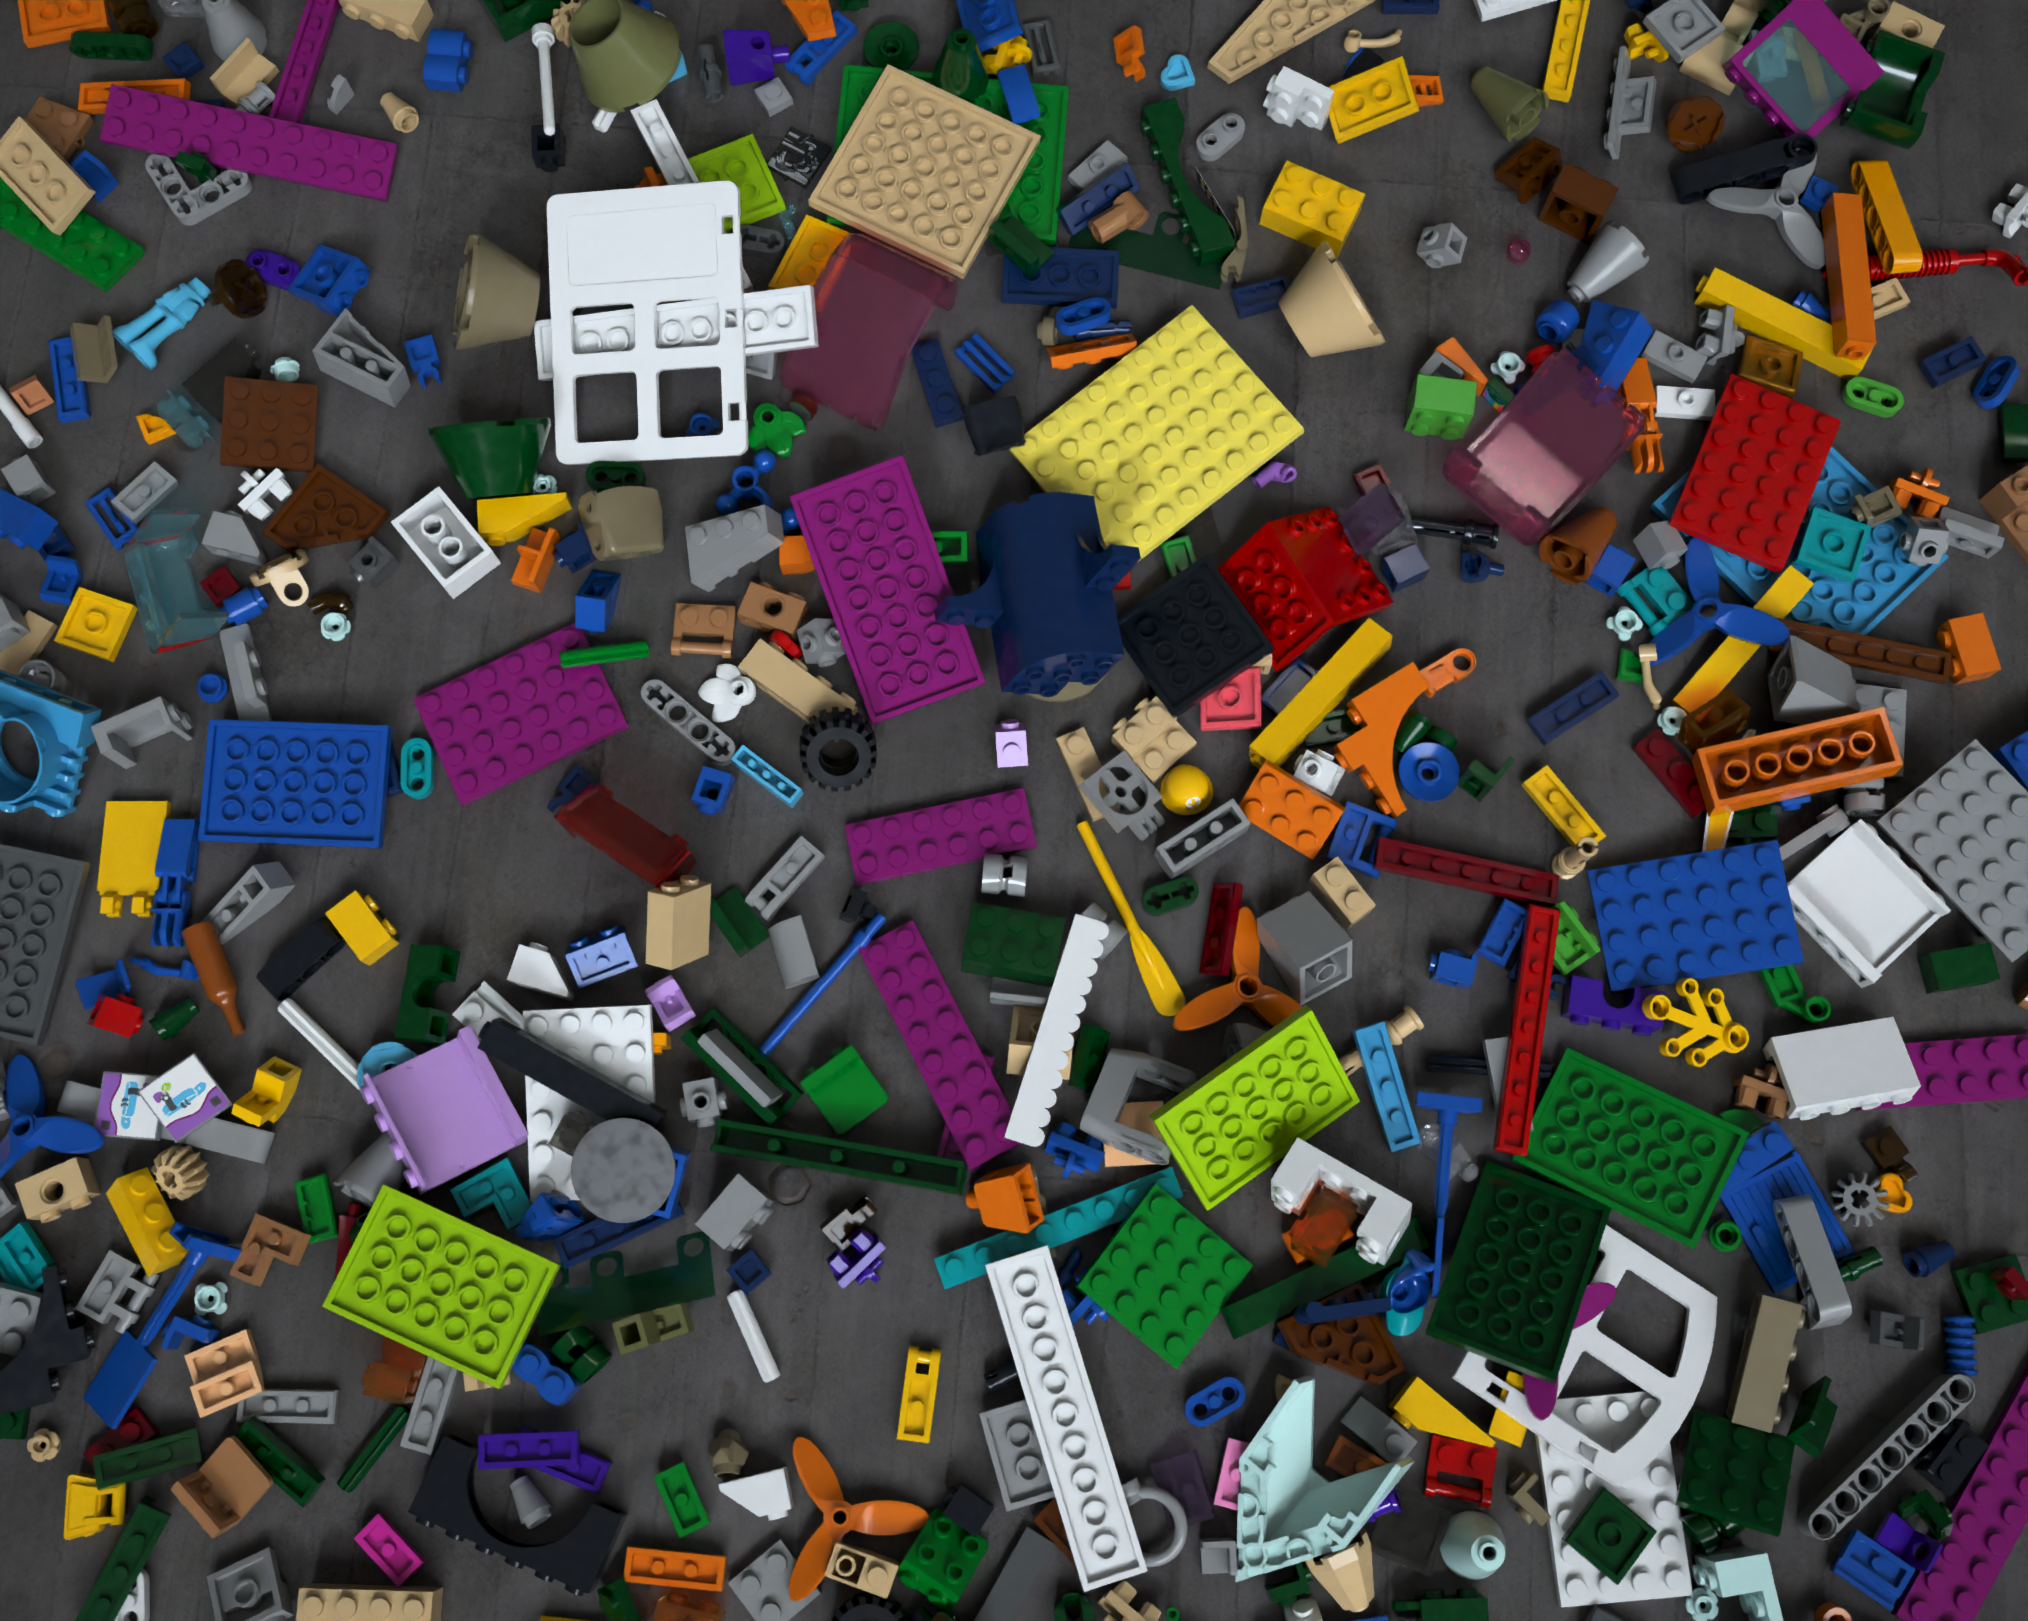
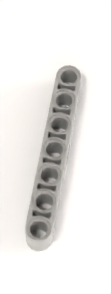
[56,1080,276,1164]
[1796,1373,1976,1540]

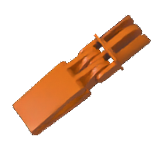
[1617,358,1664,474]

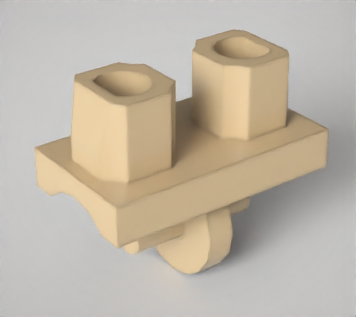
[1097,1580,1161,1621]

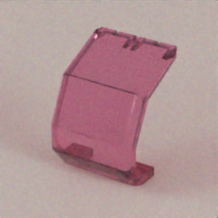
[780,233,958,431]
[1443,348,1646,546]

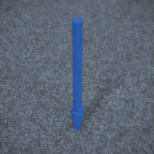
[758,912,887,1056]

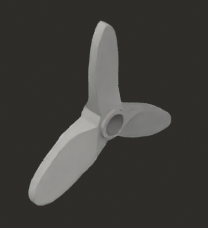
[1706,153,1826,269]

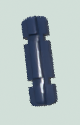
[1075,320,1131,341]

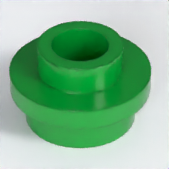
[1708,1219,1742,1252]

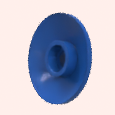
[1398,742,1460,802]

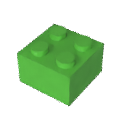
[1404,374,1477,440]

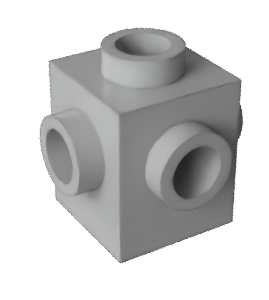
[1416,222,1467,268]
[1899,516,1950,566]
[796,618,846,667]
[680,1077,727,1128]

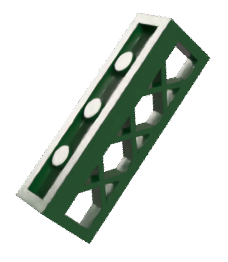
[681,1007,804,1126]
[75,1495,172,1621]

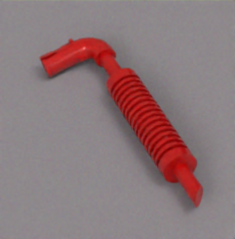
[1822,248,2028,287]

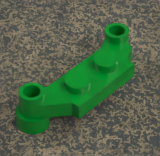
[1757,965,1831,1023]

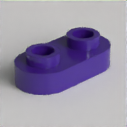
[245,249,301,290]

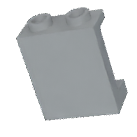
[91,696,194,769]

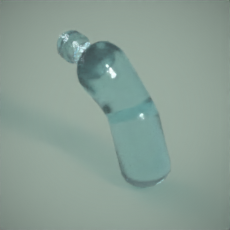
[779,205,797,242]

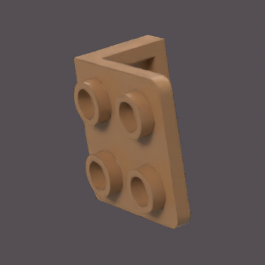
[170,1435,273,1539]

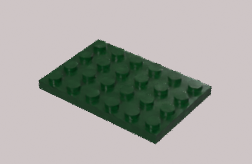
[1425,1161,1611,1385]

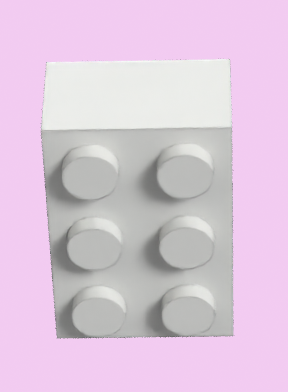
[391,486,501,599]

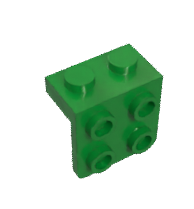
[800,1045,888,1135]
[896,1509,989,1612]

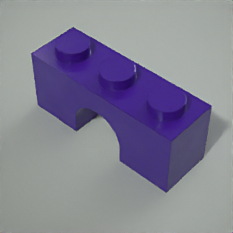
[1560,975,1666,1036]

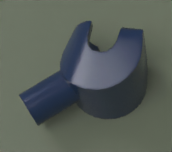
[1461,551,1505,583]

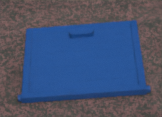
[1720,1151,1855,1293]

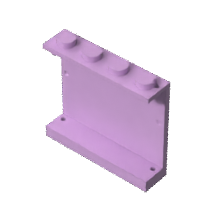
[360,1025,529,1195]

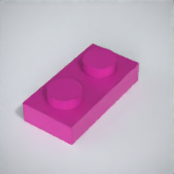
[354,1513,426,1587]

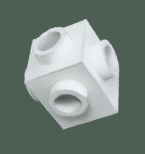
[1293,749,1345,797]

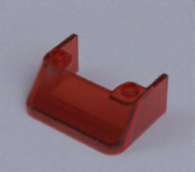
[554,783,697,888]

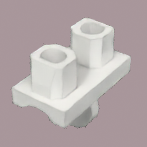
[1992,183,2028,238]
[238,468,293,522]

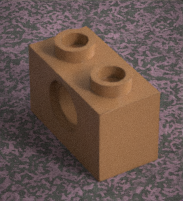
[737,582,809,643]

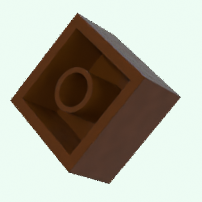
[1537,163,1619,245]

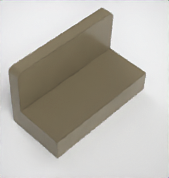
[70,315,118,383]

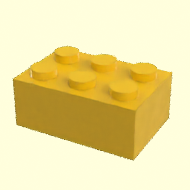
[1259,160,1365,258]

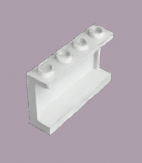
[1763,1017,1921,1120]

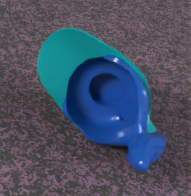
[1380,1249,1436,1336]

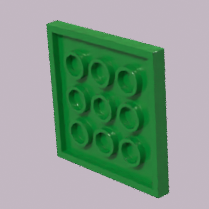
[1075,1183,1253,1369]

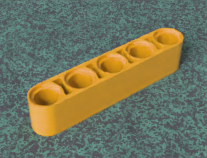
[1850,159,1923,274]

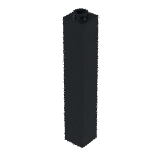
[477,1017,667,1130]

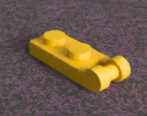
[897,1345,942,1443]

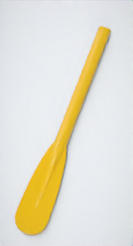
[1077,821,1186,1016]

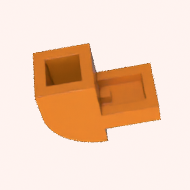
[779,536,816,575]

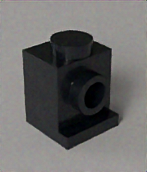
[531,124,566,172]

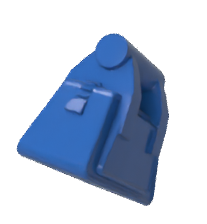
[515,1192,586,1242]

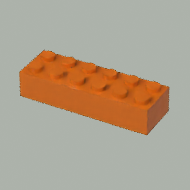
[1691,707,1903,817]

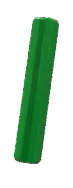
[559,640,649,668]

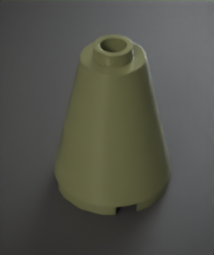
[1471,66,1549,142]

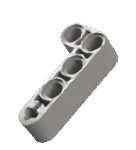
[1773,1194,1852,1331]

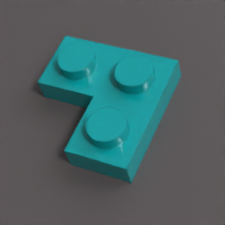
[450,1158,533,1230]

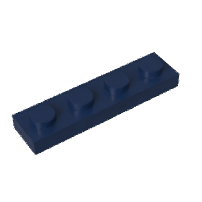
[553,1201,685,1269]

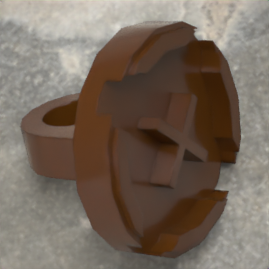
[1665,94,1725,151]

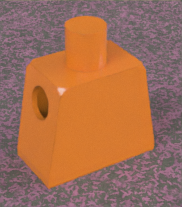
[966,1163,1045,1233]

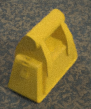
[63,1472,127,1540]

